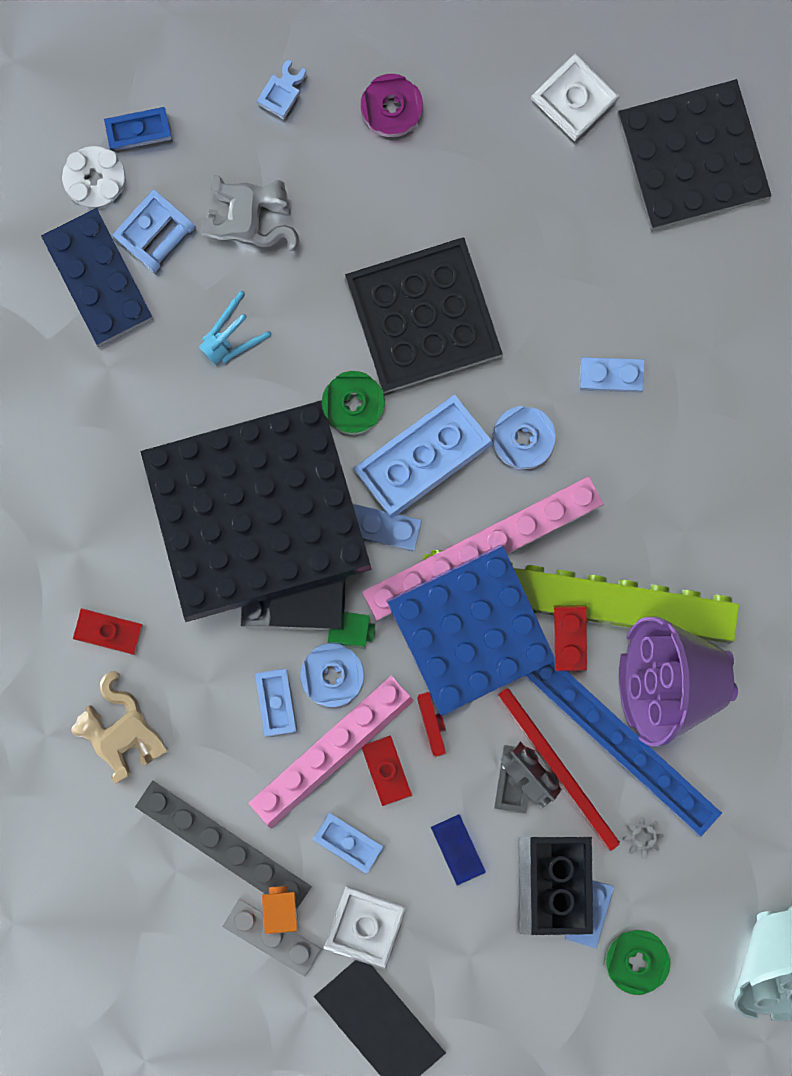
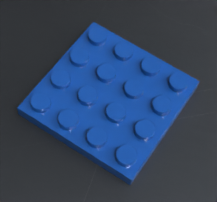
[386,545,555,716]

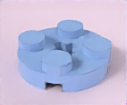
[493,406,555,470]
[300,643,364,708]

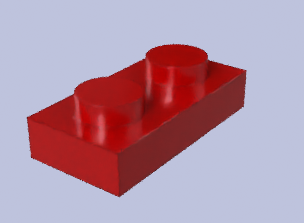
[554,605,587,671]

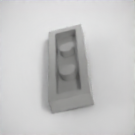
[222,899,321,977]

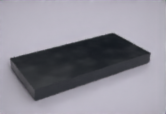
[313,960,446,1076]

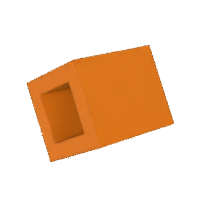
[262,886,298,934]

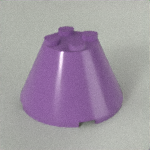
[619,617,738,746]

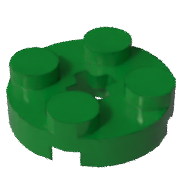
[322,371,385,435]
[605,930,671,995]

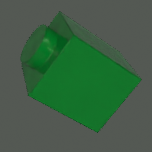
[327,612,375,649]

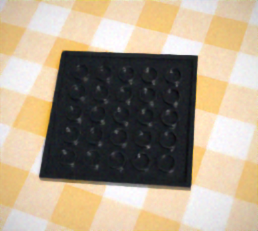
[140,400,372,622]

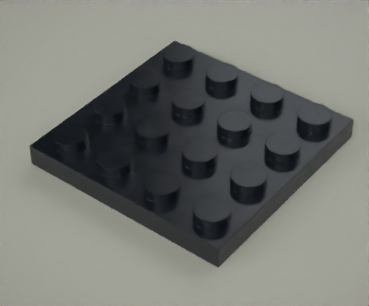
[617,79,772,231]
[345,237,503,394]

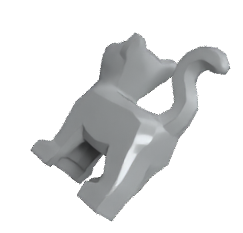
[202,175,299,251]

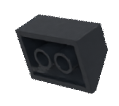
[519,837,593,935]

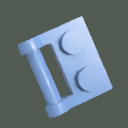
[112,189,196,274]

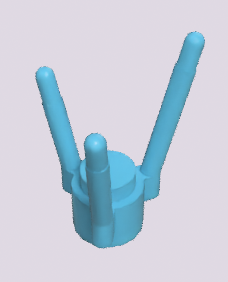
[199,291,271,365]

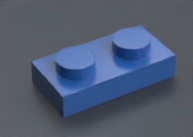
[104,107,172,151]

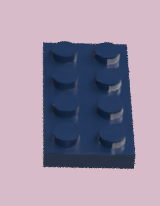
[41,208,153,347]

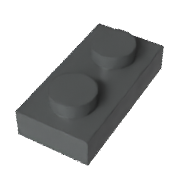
[494,745,536,813]

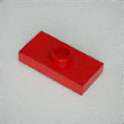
[73,608,143,655]
[417,692,446,758]
[362,735,412,806]

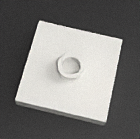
[531,54,619,141]
[324,887,406,970]

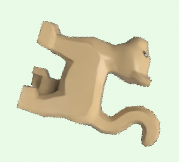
[71,671,168,784]

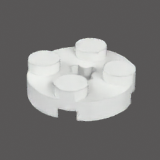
[62,146,126,210]

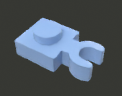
[257,60,306,119]

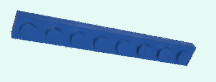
[524,661,722,837]

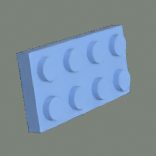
[353,394,493,519]

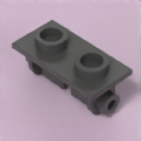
[500,741,562,808]

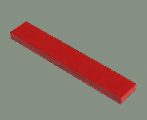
[496,688,620,851]

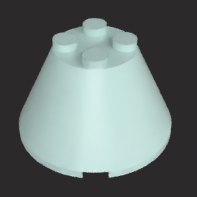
[733,906,792,1021]

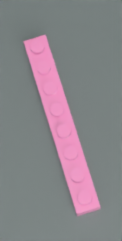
[362,476,604,621]

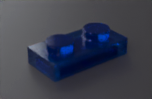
[430,814,486,886]

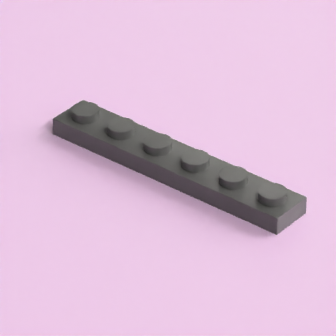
[135,780,312,909]

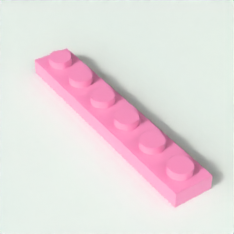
[248,676,413,829]

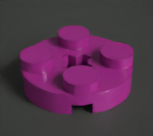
[361,74,423,137]

